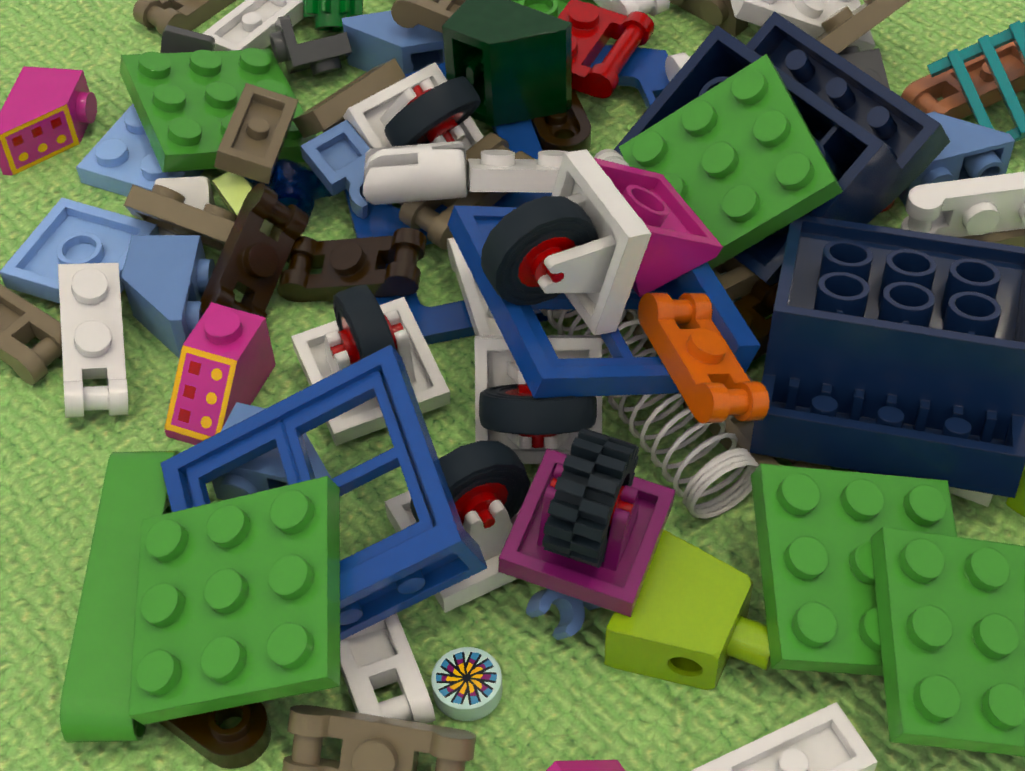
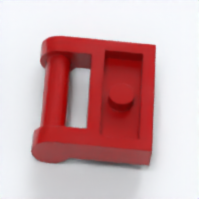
[557,0,655,99]

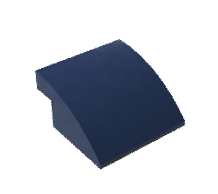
[614,11,950,286]
[750,215,1025,498]

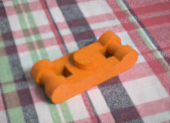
[638,293,770,424]

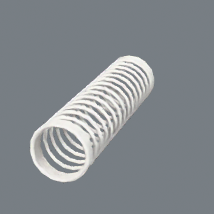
[540,309,759,519]

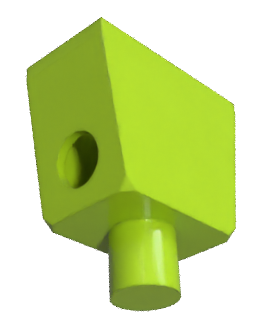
[604,530,771,690]

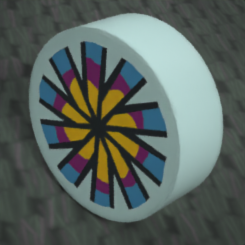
[431,647,502,721]

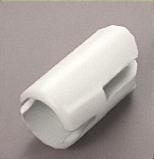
[363,141,469,205]

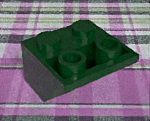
[442,0,572,126]

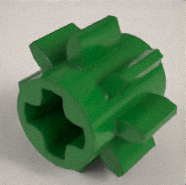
[303,0,363,32]

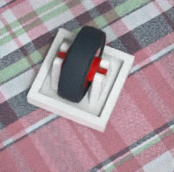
[343,62,484,206]
[481,149,652,336]
[291,284,450,446]
[474,335,602,464]
[385,441,530,613]

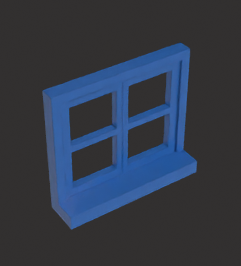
[447,205,761,398]
[160,344,487,641]

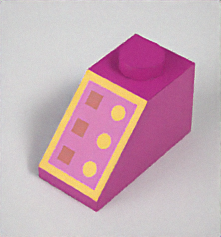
[0,66,97,175]
[164,302,276,445]

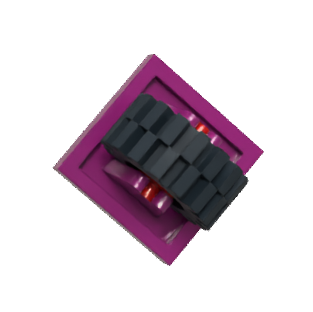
[498,428,676,617]

